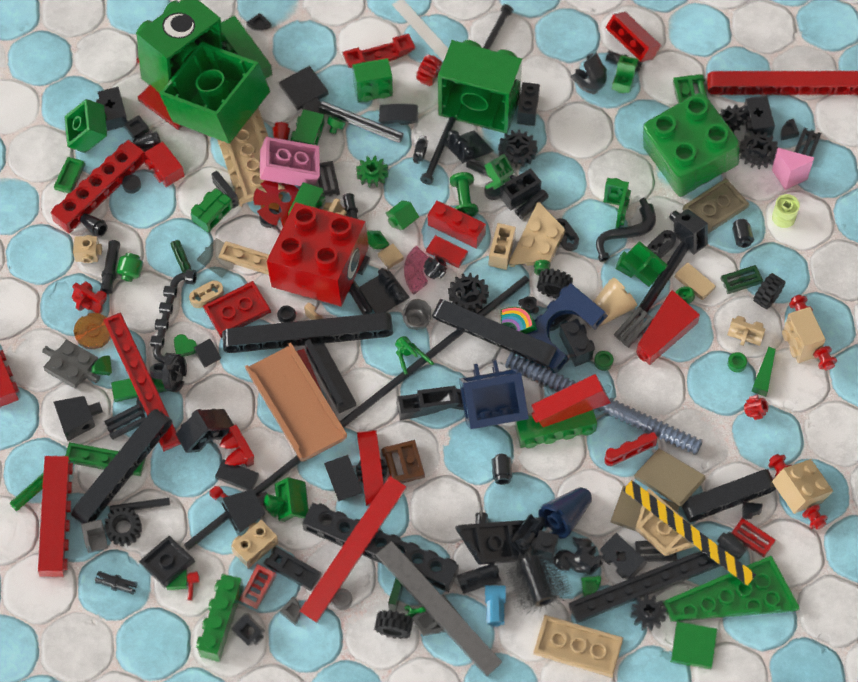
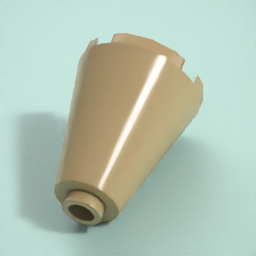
[586,277,637,328]

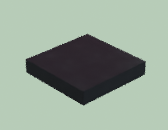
[279,66,328,110]
[139,536,195,588]

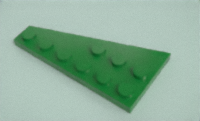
[663,555,800,622]

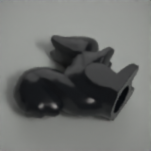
[553,537,603,575]

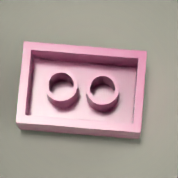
[260,137,320,186]

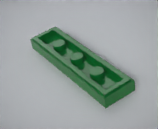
[65,442,146,476]

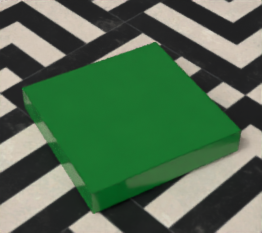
[670,621,717,670]

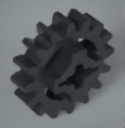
[498,129,538,168]
[739,131,779,169]
[448,273,489,312]

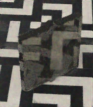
[197,238,235,278]

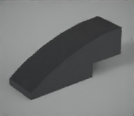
[396,386,459,420]

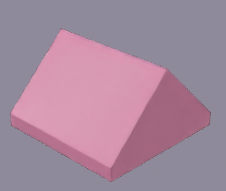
[772,148,814,190]

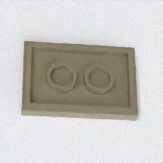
[682,178,749,234]
[634,448,706,507]
[610,485,680,532]

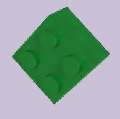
[352,58,393,102]
[64,99,107,153]

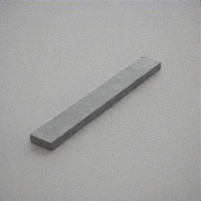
[376,541,502,677]

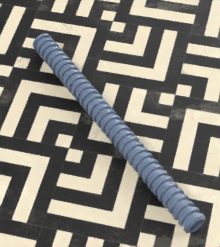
[505,353,702,455]

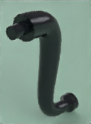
[596,198,656,262]

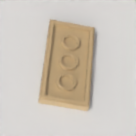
[533,615,623,677]

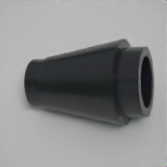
[133,131,161,150]
[80,213,107,237]

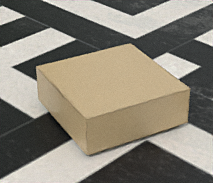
[378,244,404,269]

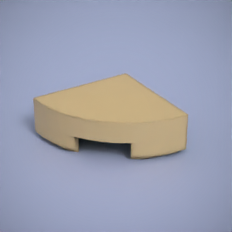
[304,302,323,320]

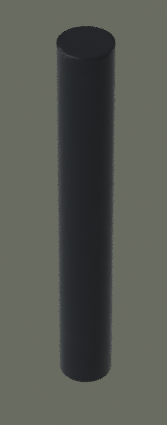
[110,497,170,513]

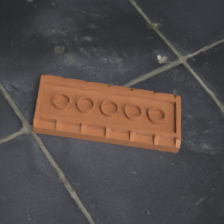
[245,343,347,461]

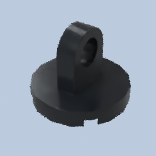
[149,353,187,392]

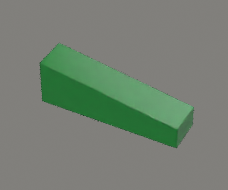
[751,347,776,397]

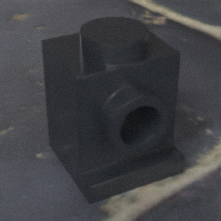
[231,614,265,646]

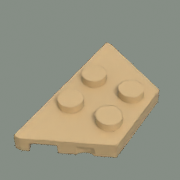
[508,202,565,267]
[635,488,695,556]

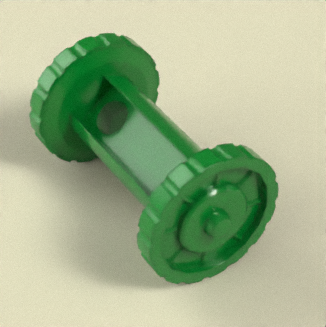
[450,172,478,217]

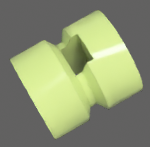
[772,194,800,228]

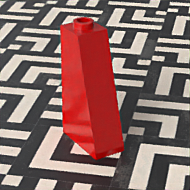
[636,290,700,365]
[531,374,611,428]

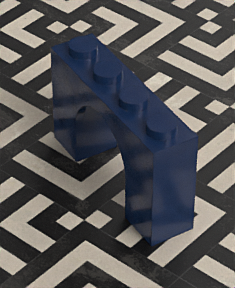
[527,283,608,373]

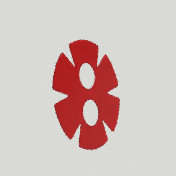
[253,180,299,226]

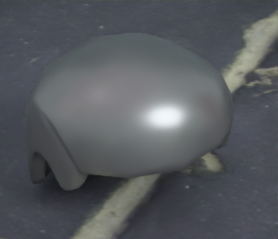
[403,299,432,330]

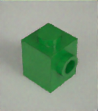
[386,200,419,230]

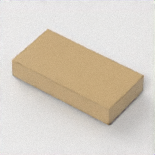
[674,262,716,301]

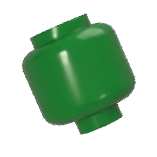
[117,253,143,282]

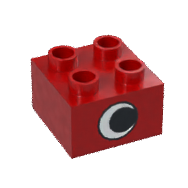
[266,202,369,307]

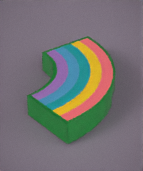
[501,307,537,334]

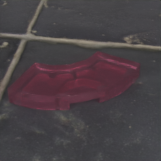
[404,245,429,295]

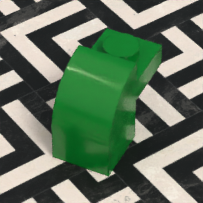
[611,55,638,93]

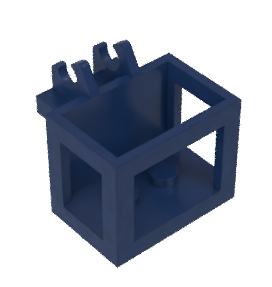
[459,360,529,429]

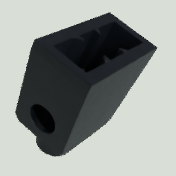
[669,209,708,255]
[53,396,103,441]
[220,489,268,535]

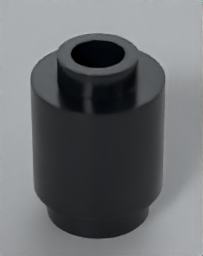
[732,219,754,248]
[491,454,512,485]
[717,531,748,560]

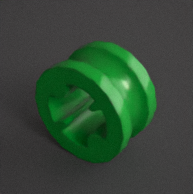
[534,260,551,276]

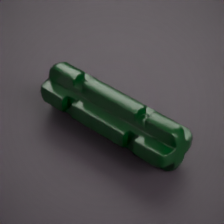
[170,240,191,273]

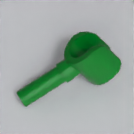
[404,605,426,618]

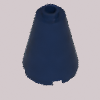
[538,487,592,539]

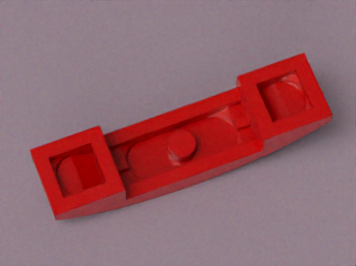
[342,33,415,68]
[357,430,384,506]

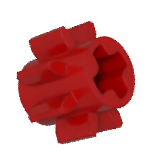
[744,395,769,420]

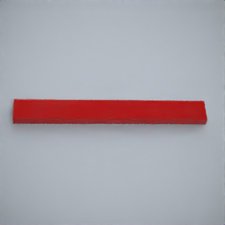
[103,312,181,452]
[300,476,407,623]

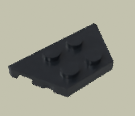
[455,520,525,565]

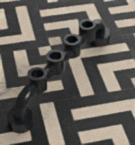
[150,269,197,363]

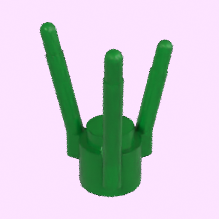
[395,336,434,375]

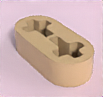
[189,280,224,308]

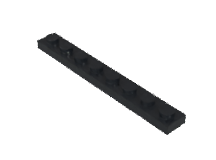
[569,551,721,623]

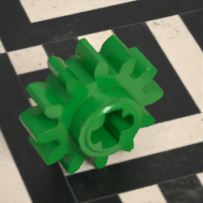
[356,156,388,188]

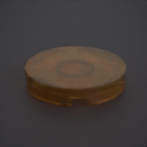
[73,313,111,350]

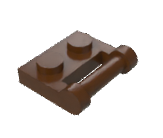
[381,440,425,483]

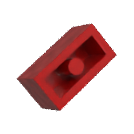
[144,142,185,187]

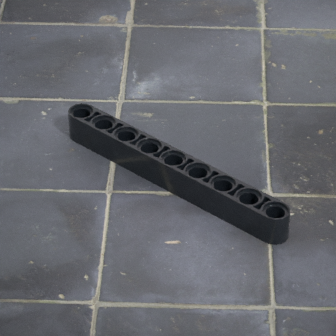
[222,313,393,353]

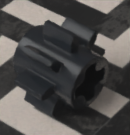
[423,256,447,279]

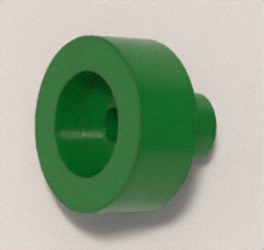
[327,116,346,134]

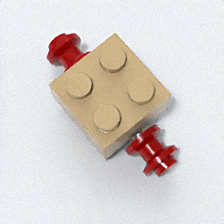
[782,295,837,371]
[768,454,833,530]

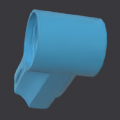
[485,585,506,627]

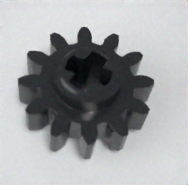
[720,105,747,133]
[630,594,667,632]

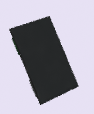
[324,455,363,502]

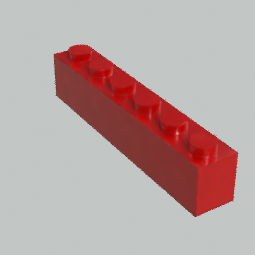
[38,456,73,577]

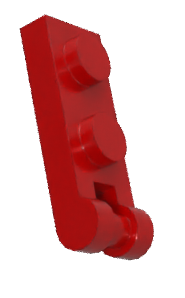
[604,432,658,466]

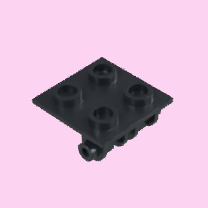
[443,130,494,163]
[359,268,410,313]

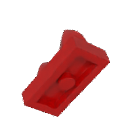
[219,424,254,467]

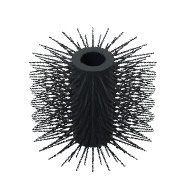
[501,548,572,615]

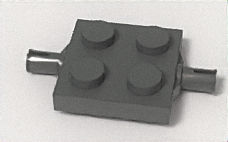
[42,339,100,389]

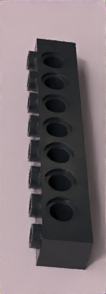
[302,503,459,593]

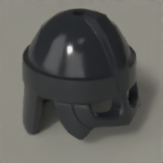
[570,51,607,94]

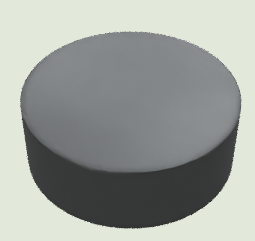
[332,589,352,610]

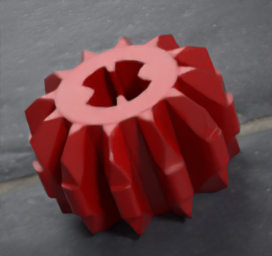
[416,54,443,86]

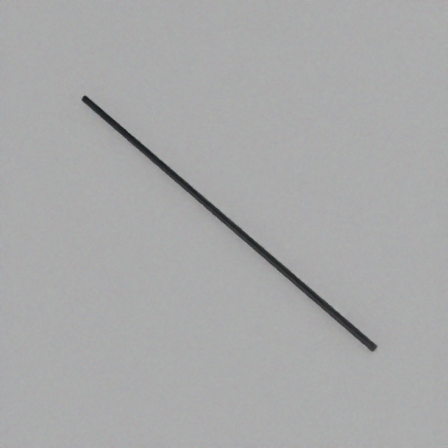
[184,276,529,550]

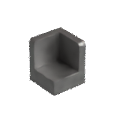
[81,520,108,553]

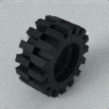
[537,268,573,299]
[753,273,786,309]
[104,507,142,546]
[374,610,413,639]

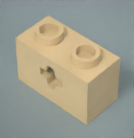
[489,223,516,270]

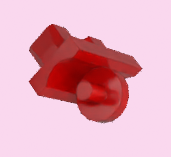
[72,281,107,314]

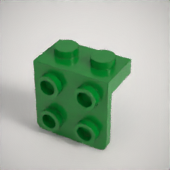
[603,177,631,229]

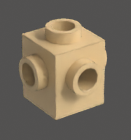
[73,235,102,263]

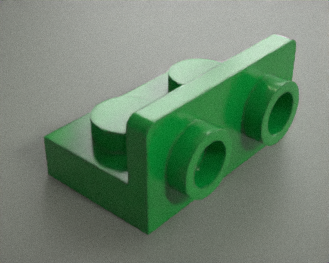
[484,154,515,189]

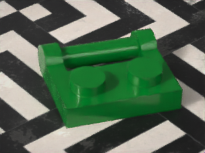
[672,74,707,103]

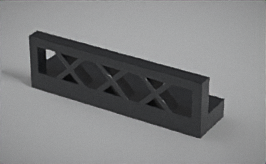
[305,339,356,414]

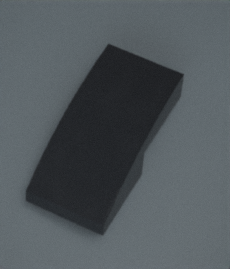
[379,104,418,125]

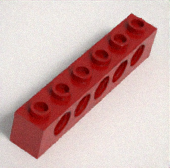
[50,140,146,234]

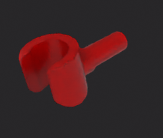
[209,486,228,500]
[187,571,200,601]

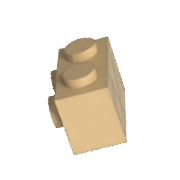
[231,520,278,569]

